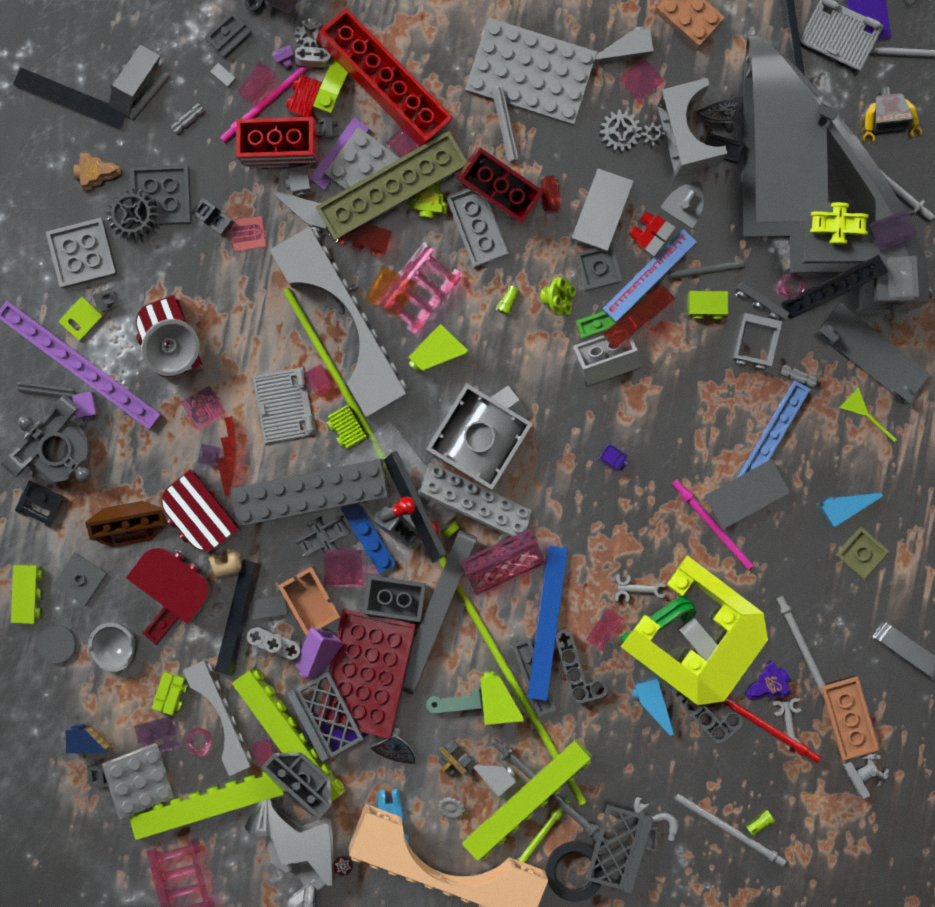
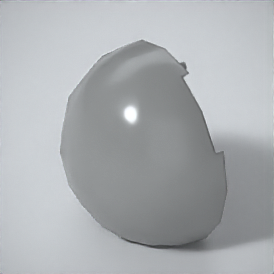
[88,623,136,672]

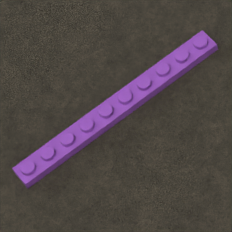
[0,301,161,430]

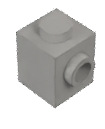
[285,166,311,196]

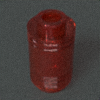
[540,176,562,212]

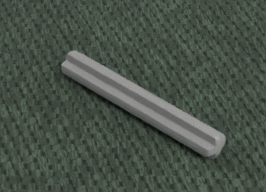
[492,86,519,161]

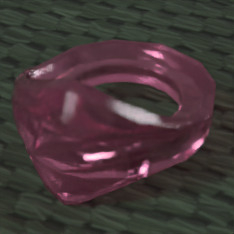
[776,273,805,298]
[186,728,211,757]

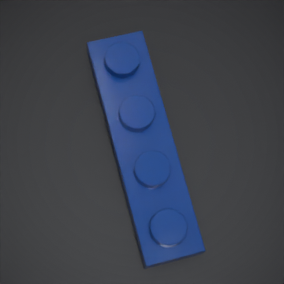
[340,503,396,574]

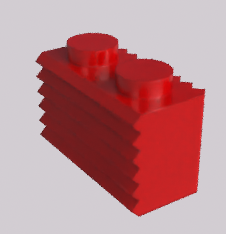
[286,75,322,117]

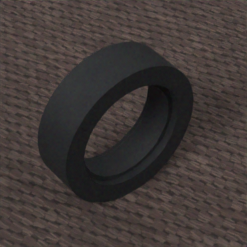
[546,841,604,902]

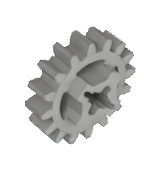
[600,110,642,152]

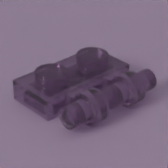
[134,715,180,753]

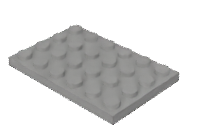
[465,17,597,125]

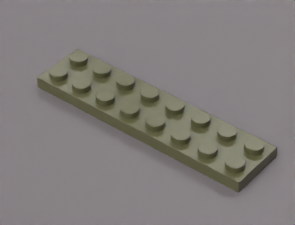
[316,131,467,241]

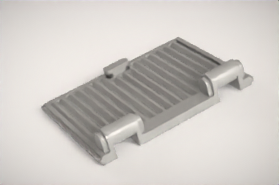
[800,0,884,71]
[252,367,315,444]

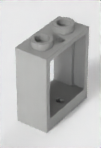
[732,313,782,370]

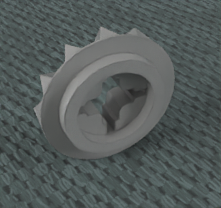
[294,18,323,48]

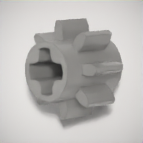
[641,122,665,147]

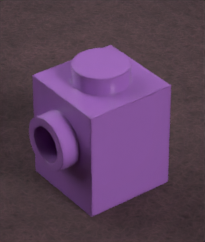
[72,392,98,421]

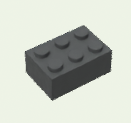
[363,575,426,622]

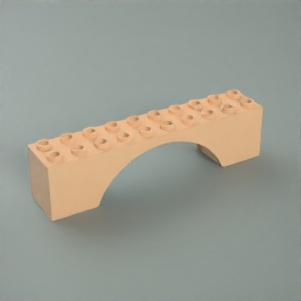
[349,804,548,907]

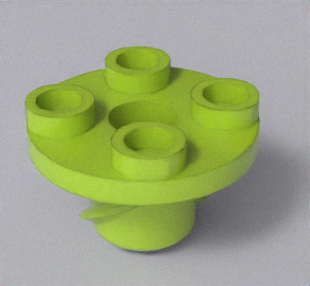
[540,277,576,316]

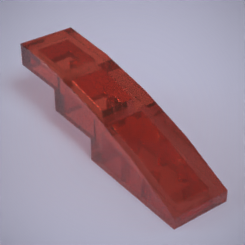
[603,284,675,349]
[217,416,237,497]

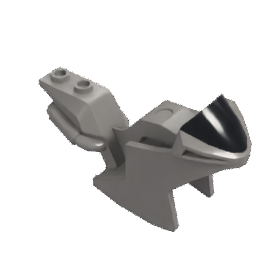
[244,799,334,907]

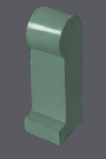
[426,688,482,713]

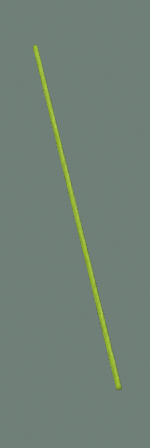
[283,288,587,806]

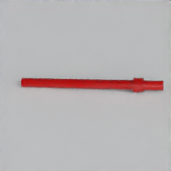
[721,697,821,763]

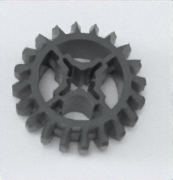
[106,188,158,240]

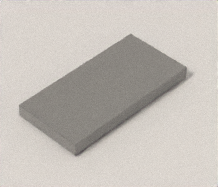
[572,169,634,252]
[446,188,509,268]

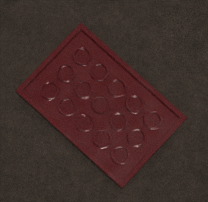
[317,609,417,739]

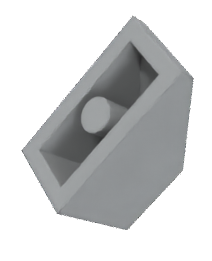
[473,763,516,797]

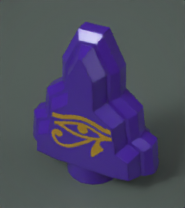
[746,661,792,700]

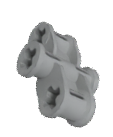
[247,627,301,659]

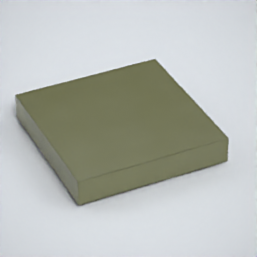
[835,526,890,580]

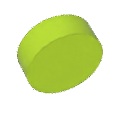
[441,521,460,538]

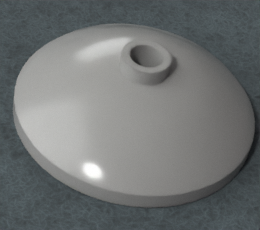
[141,319,199,376]

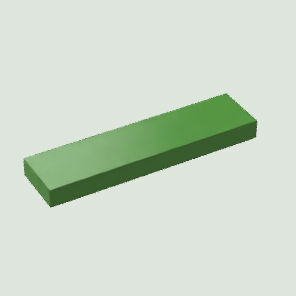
[575,296,654,339]

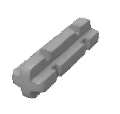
[171,104,204,134]
[780,365,818,387]

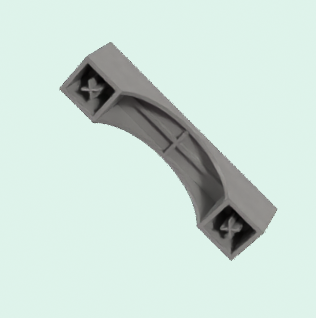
[269,227,408,419]

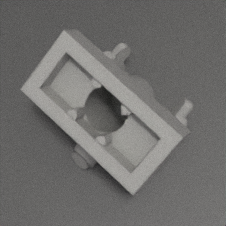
[842,753,889,799]

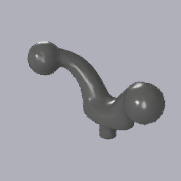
[334,284,359,315]

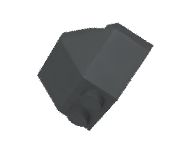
[261,753,332,820]

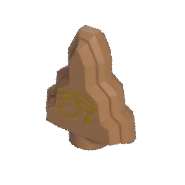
[74,153,121,191]

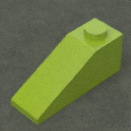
[313,58,349,116]

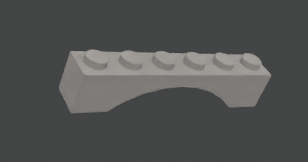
[183,660,253,776]

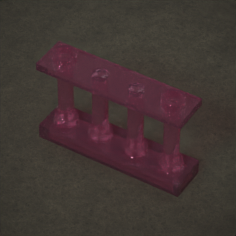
[376,243,462,333]
[146,838,214,907]

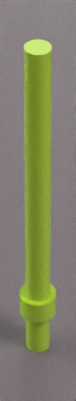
[518,797,571,863]

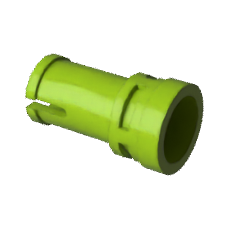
[496,285,520,315]
[747,810,776,837]

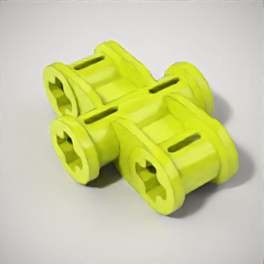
[810,202,869,245]

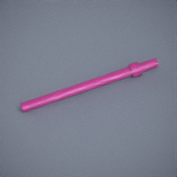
[220,66,311,143]
[672,479,753,570]

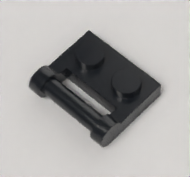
[15,480,65,528]

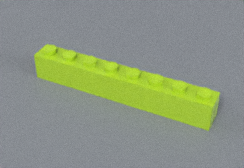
[232,667,345,801]
[462,738,592,861]
[129,772,285,840]

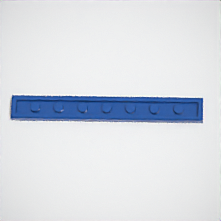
[527,545,568,701]

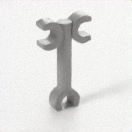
[615,574,665,602]
[772,698,801,750]

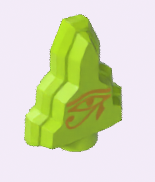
[409,181,447,219]

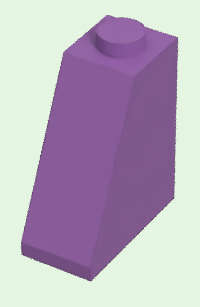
[295,627,344,680]

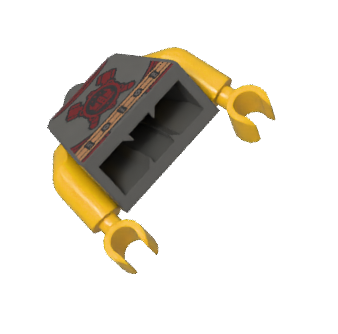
[863,87,922,143]

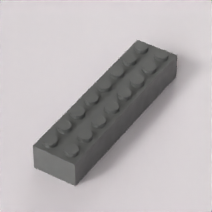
[230,459,391,526]

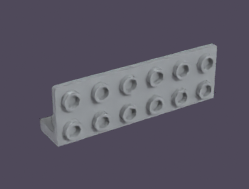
[417,462,532,551]

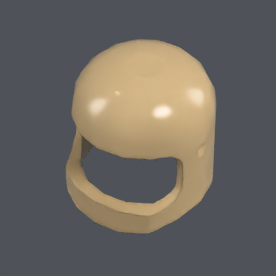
[208,549,242,580]

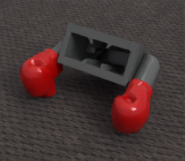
[374,497,439,548]

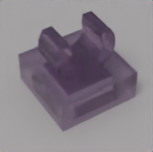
[198,444,221,467]

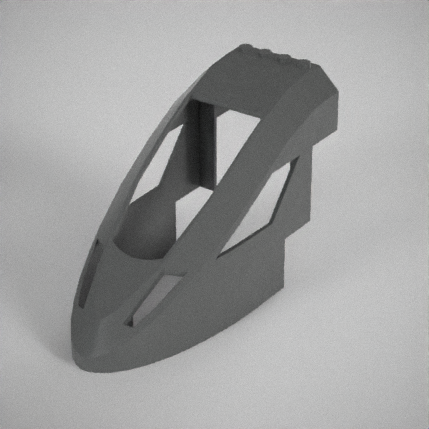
[743,35,933,312]

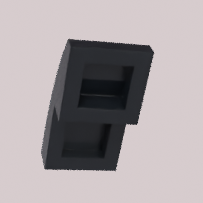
[191,198,235,237]

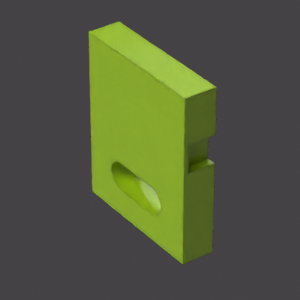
[58,296,103,341]

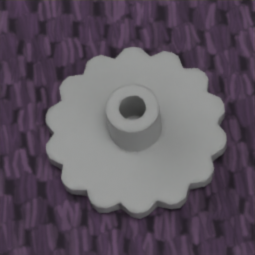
[438,797,465,819]

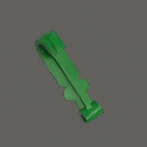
[621,597,696,642]

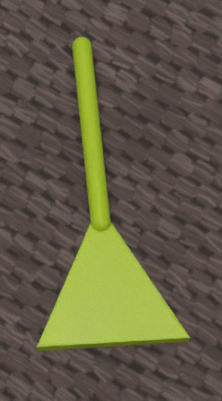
[839,387,897,442]

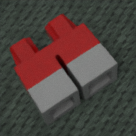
[629,212,675,258]

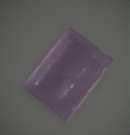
[869,209,918,251]

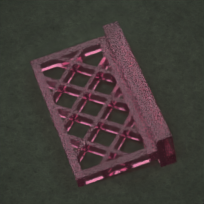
[460,529,545,595]

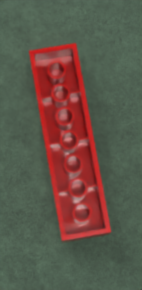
[316,8,453,147]

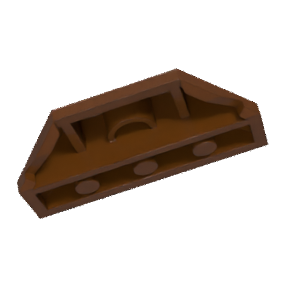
[85,501,166,547]

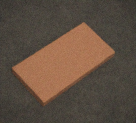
[820,676,880,761]

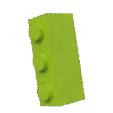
[11,565,42,624]

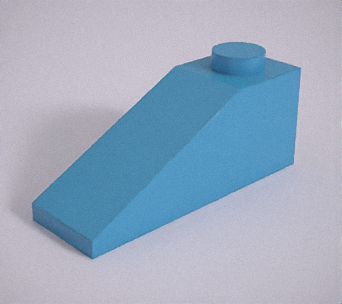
[820,493,883,527]
[632,678,674,736]

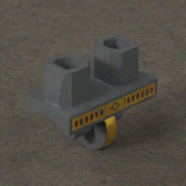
[438,740,472,775]

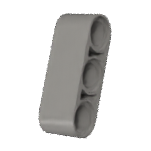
[679,618,717,661]

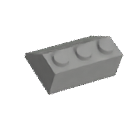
[573,327,642,386]

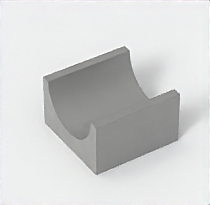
[656,78,727,176]
[426,383,533,491]

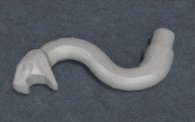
[634,797,679,841]

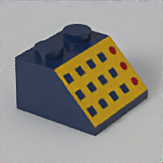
[66,724,110,754]

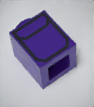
[597,443,629,472]

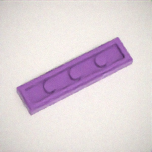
[309,118,370,191]

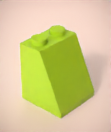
[408,324,468,373]
[480,671,523,725]

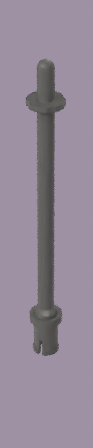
[491,739,610,846]

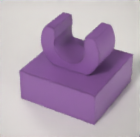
[272,45,294,68]

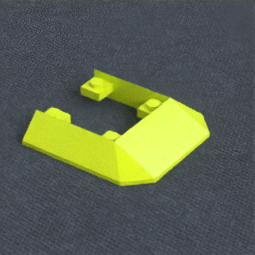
[620,555,768,705]

